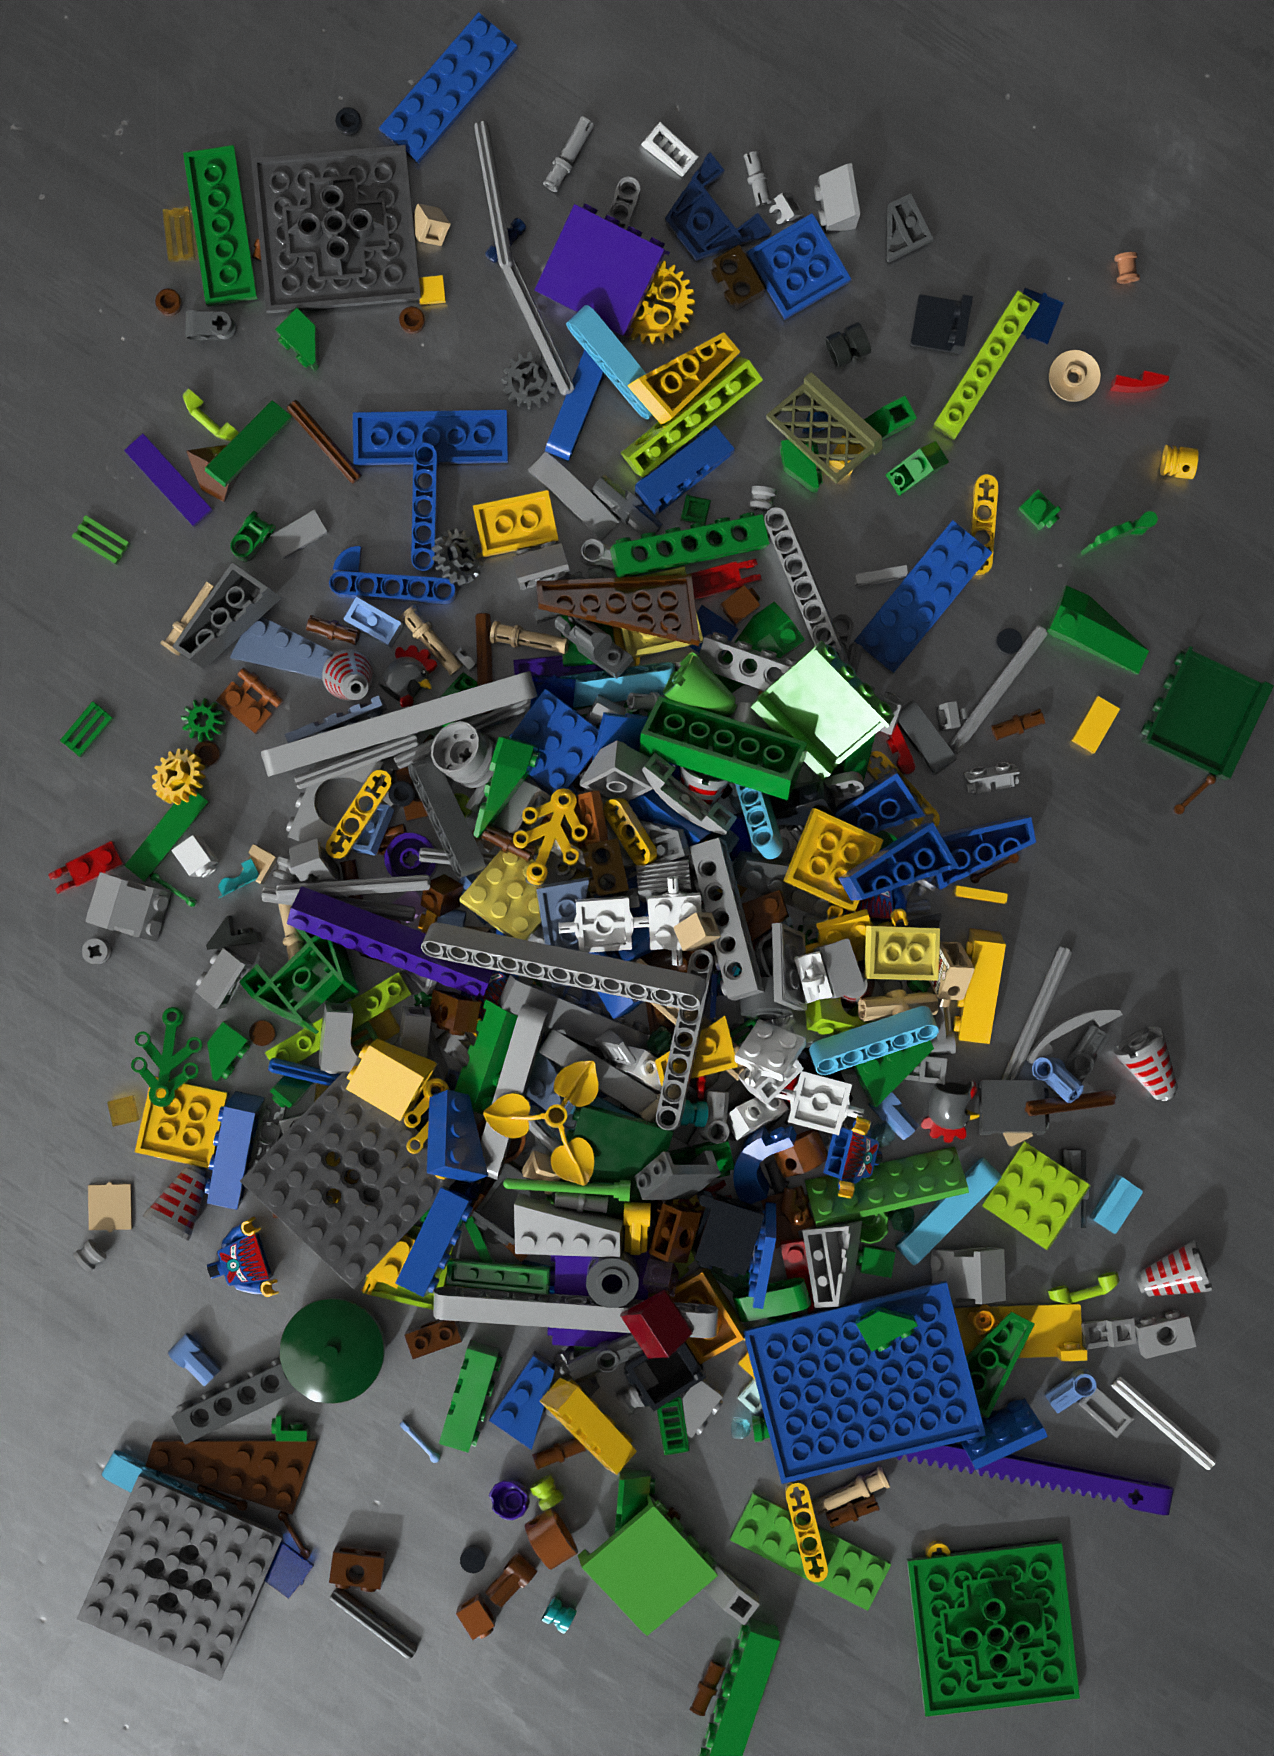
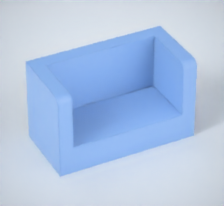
[344,597,404,648]

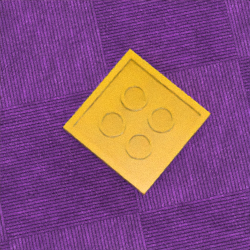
[783,808,883,912]
[135,1076,229,1169]

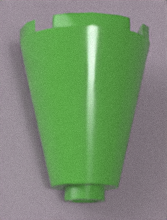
[663,652,737,718]

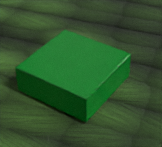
[680,494,711,525]

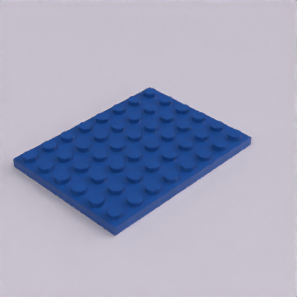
[743,1281,986,1484]

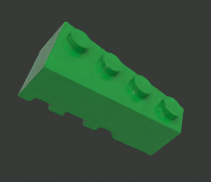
[455,999,518,1115]
[439,1339,503,1453]

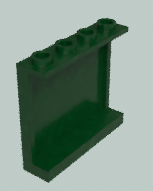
[1141,646,1274,780]
[554,1105,674,1219]

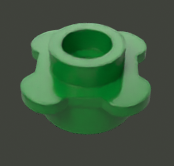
[413,991,432,1007]

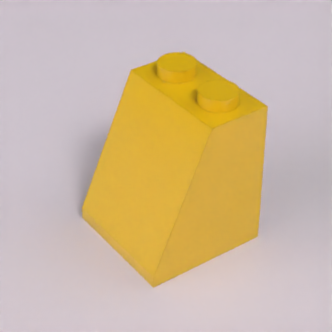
[346,1039,438,1121]

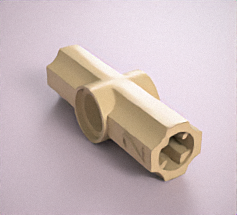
[858,989,939,1022]

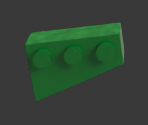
[852,1040,934,1107]

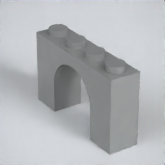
[286,752,385,860]
[319,1002,431,1074]

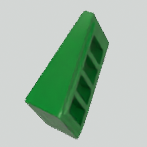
[657,1396,690,1455]

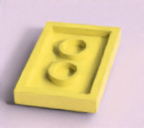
[864,926,940,981]

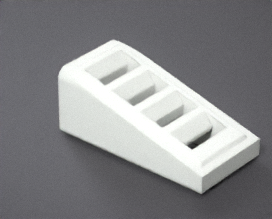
[641,122,699,177]

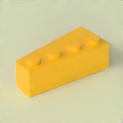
[627,332,741,425]
[953,928,1006,1044]
[540,1378,637,1475]

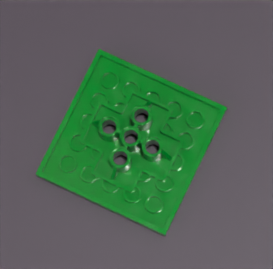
[907,1541,1080,1717]

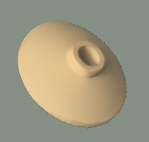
[1049,350,1101,402]

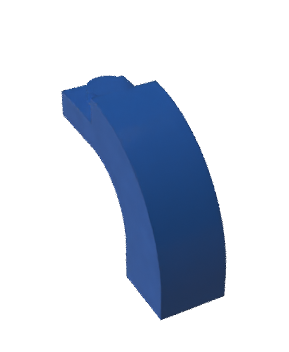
[733,1126,797,1204]

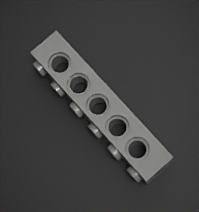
[688,838,764,1001]

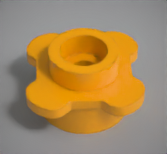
[967,1304,998,1335]

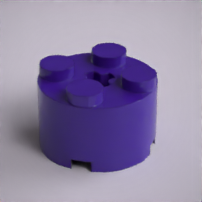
[384,833,438,878]

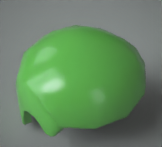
[849,1212,889,1244]

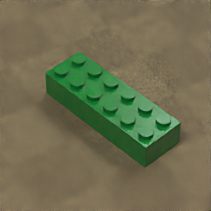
[639,696,807,800]
[698,1617,780,1756]

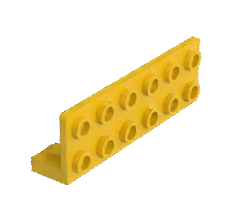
[953,1303,1087,1361]

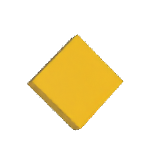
[419,275,446,305]

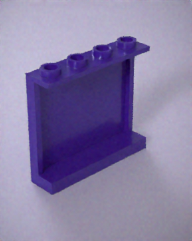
[534,203,670,338]
[548,1242,650,1347]

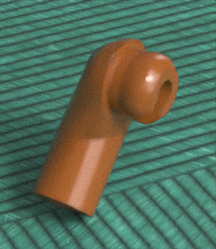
[377,823,407,855]
[781,1188,806,1225]

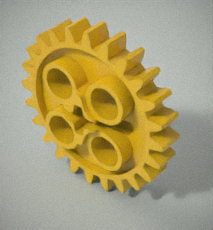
[630,261,696,345]

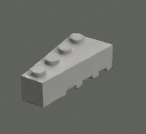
[514,1193,624,1258]

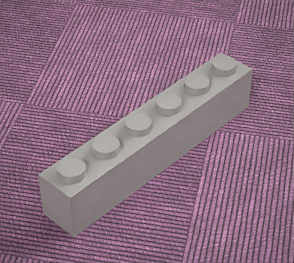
[497,974,654,1051]

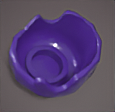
[489,1480,530,1521]

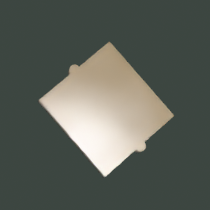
[88,1182,132,1232]

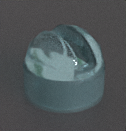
[731,1417,751,1439]

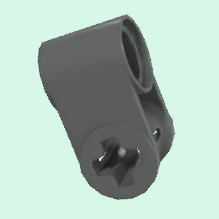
[185,310,237,341]

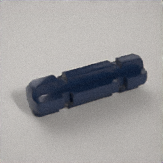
[485,218,526,263]

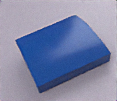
[592,712,649,761]

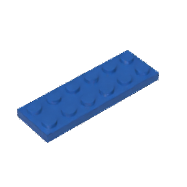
[379,12,518,164]
[353,410,508,466]
[854,520,993,673]

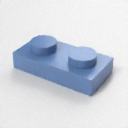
[352,803,394,856]

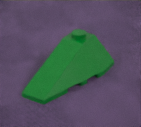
[1046,585,1149,674]

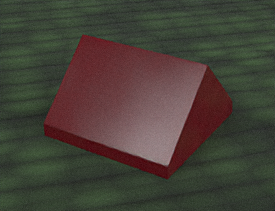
[620,1289,693,1358]

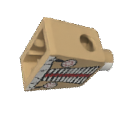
[929,941,975,1007]

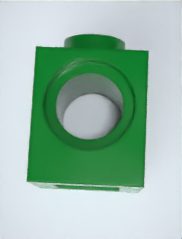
[856,1244,896,1278]

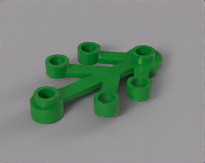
[131,1007,203,1107]

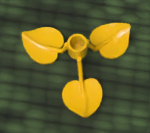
[483,1061,599,1186]

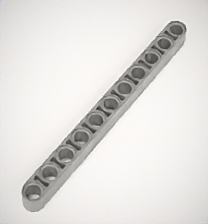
[261,671,538,777]
[421,922,707,1011]
[433,1286,718,1338]

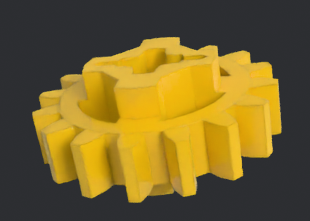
[152,749,206,805]

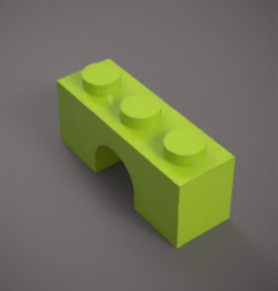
[805,997,878,1035]

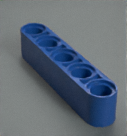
[545,350,605,461]
[411,443,439,571]
[329,571,457,605]

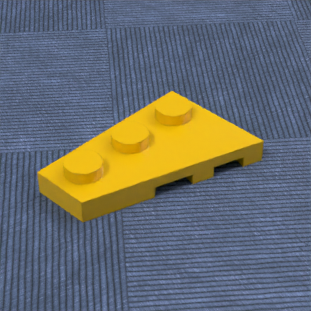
[655,1016,739,1086]

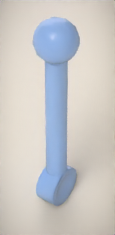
[400,1420,440,1463]

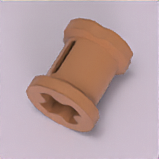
[1114,252,1140,284]

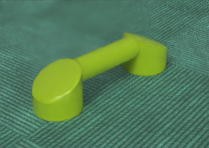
[183,388,239,442]
[1048,1271,1120,1304]

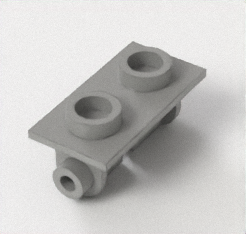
[963,762,1019,795]
[553,1346,600,1397]

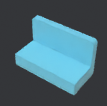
[1089,1174,1143,1234]

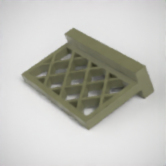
[766,372,883,484]

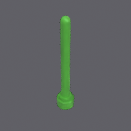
[503,1178,630,1202]

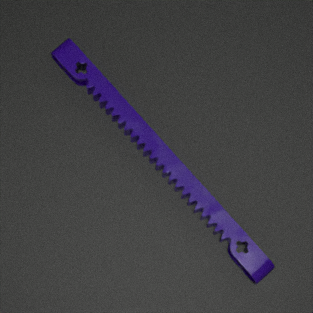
[897,1443,1174,1515]

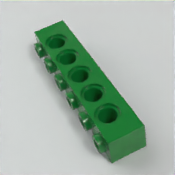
[610,512,770,578]

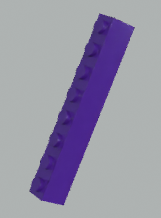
[287,886,494,999]

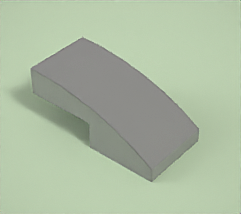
[1081,1317,1137,1350]

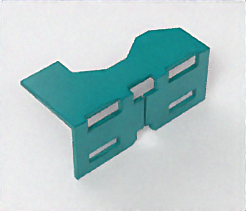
[218,859,259,898]

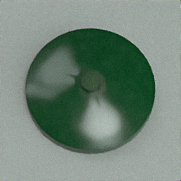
[280,1297,385,1404]

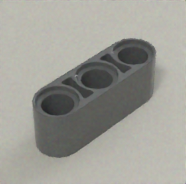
[897,700,957,775]

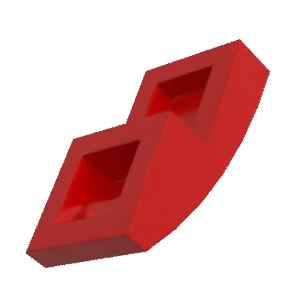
[1110,370,1169,393]

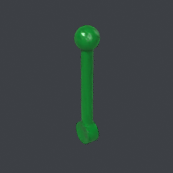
[150,873,197,907]

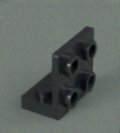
[910,294,973,354]

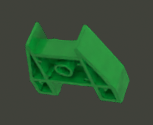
[239,929,359,1034]

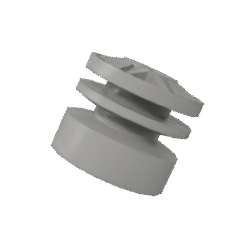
[431,721,496,788]

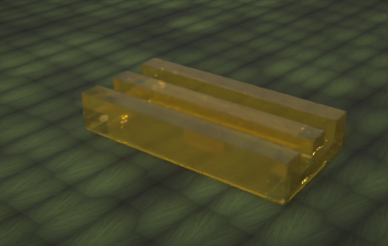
[163,207,195,262]

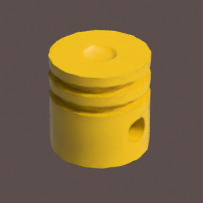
[1160,445,1199,479]

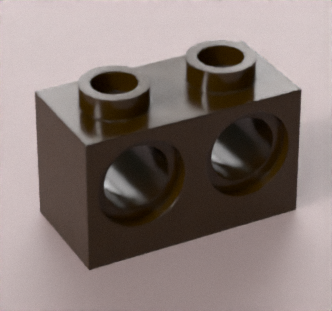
[710,245,765,311]
[583,838,629,898]

